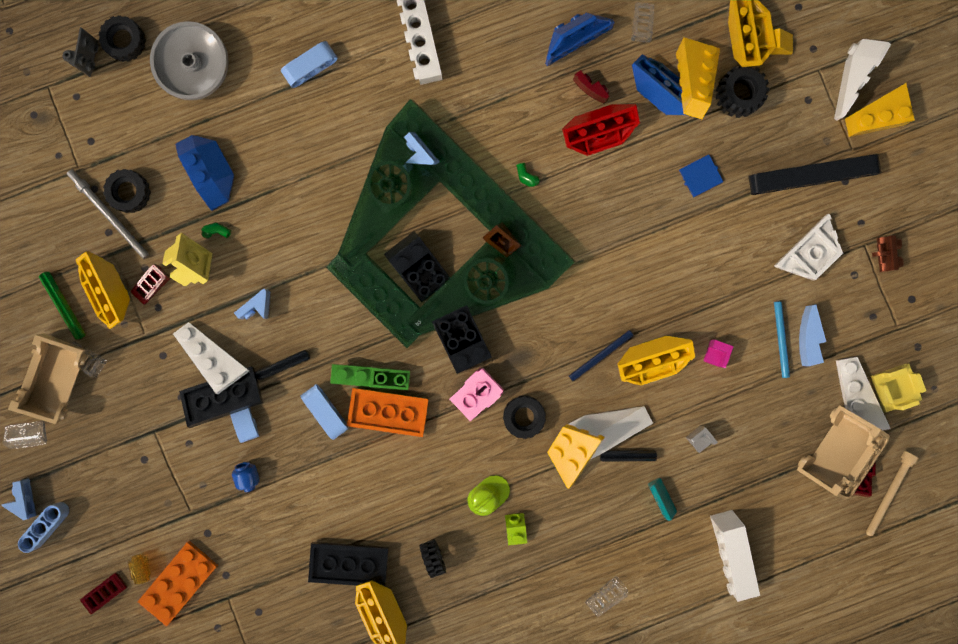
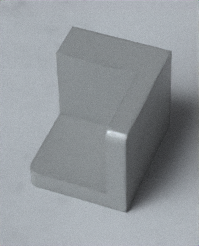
[686,426,718,453]

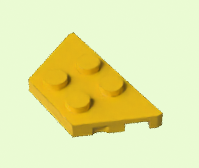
[547,424,605,489]

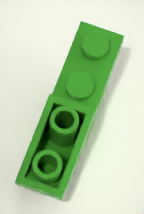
[330,364,410,390]

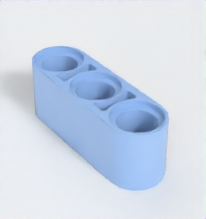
[281,41,338,88]
[300,384,349,440]
[18,502,69,553]

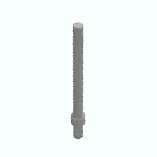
[67,169,149,259]

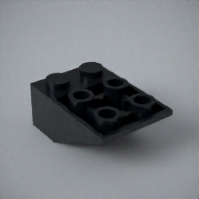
[384,231,452,303]
[432,305,492,374]

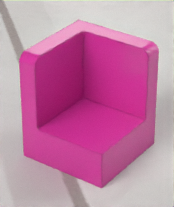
[703,340,734,368]

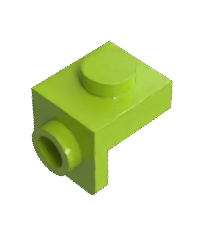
[505,513,527,546]

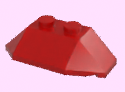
[562,104,640,156]

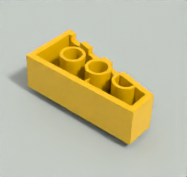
[676,37,720,119]

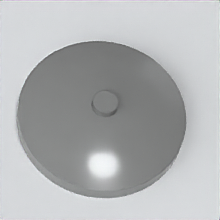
[150,21,229,100]

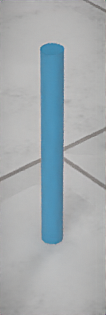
[774,301,790,378]

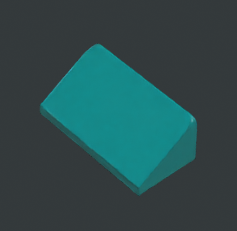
[648,478,677,521]

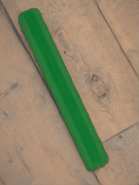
[39,272,86,340]

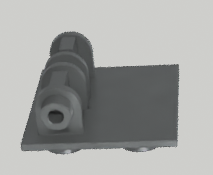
[62,27,99,77]

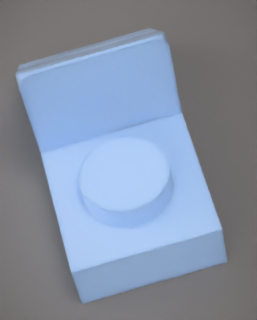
[404,132,439,165]
[234,289,271,320]
[2,478,36,520]

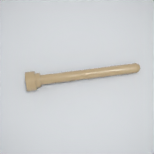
[866,451,919,536]

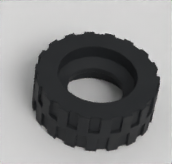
[98,15,146,62]
[103,169,151,213]
[503,396,546,439]

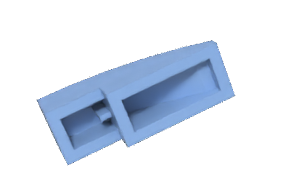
[799,305,826,366]

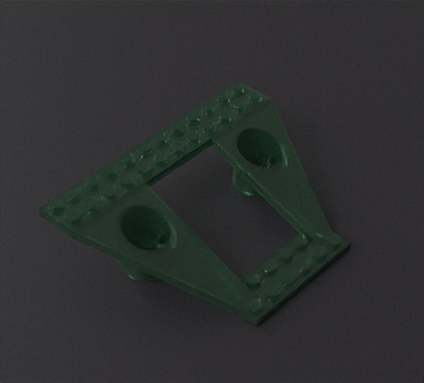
[326,99,575,348]

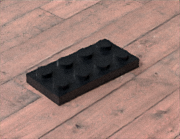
[179,366,263,428]
[308,542,389,587]

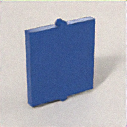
[679,154,723,198]

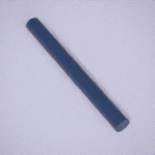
[569,330,634,382]

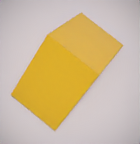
[771,28,793,55]

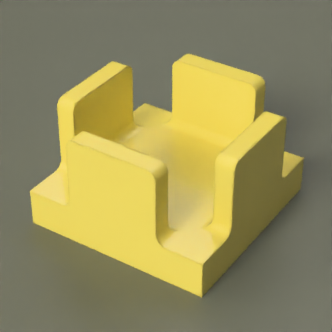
[162,233,212,286]
[870,364,926,412]

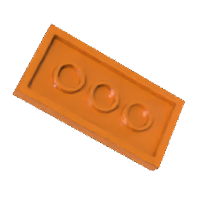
[347,388,429,437]
[138,541,218,627]

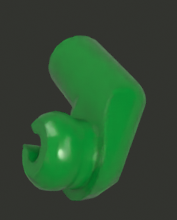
[516,163,540,187]
[201,222,231,239]

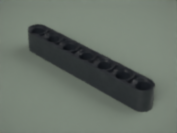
[748,154,882,195]

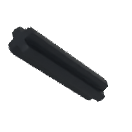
[255,350,310,381]
[600,450,657,462]

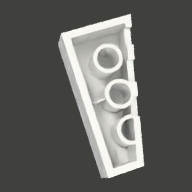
[710,510,760,602]

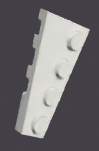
[173,322,249,394]
[836,357,891,430]

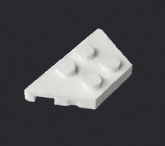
[774,214,843,280]

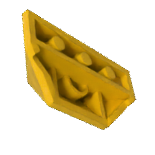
[728,0,776,67]
[76,251,130,329]
[617,336,695,386]
[355,581,407,644]

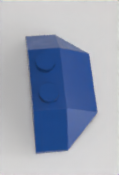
[545,12,615,66]
[632,54,686,115]
[175,135,234,211]

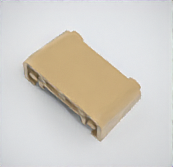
[8,333,88,424]
[797,405,890,500]

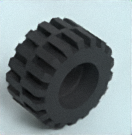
[715,65,770,118]

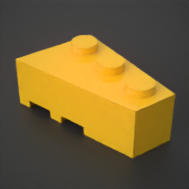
[845,83,915,137]

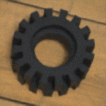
[420,539,446,578]

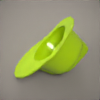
[467,475,510,516]

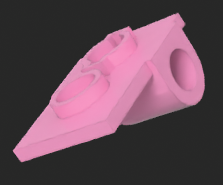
[450,367,504,421]

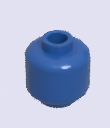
[232,462,260,492]

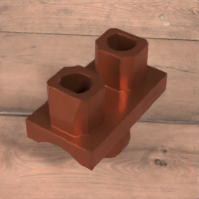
[872,235,904,272]

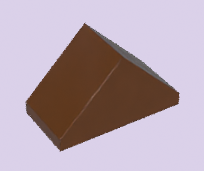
[483,222,521,257]

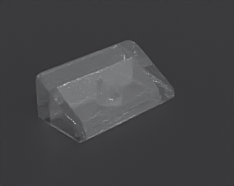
[3,421,47,449]

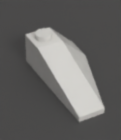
[834,39,891,121]
[569,406,653,459]

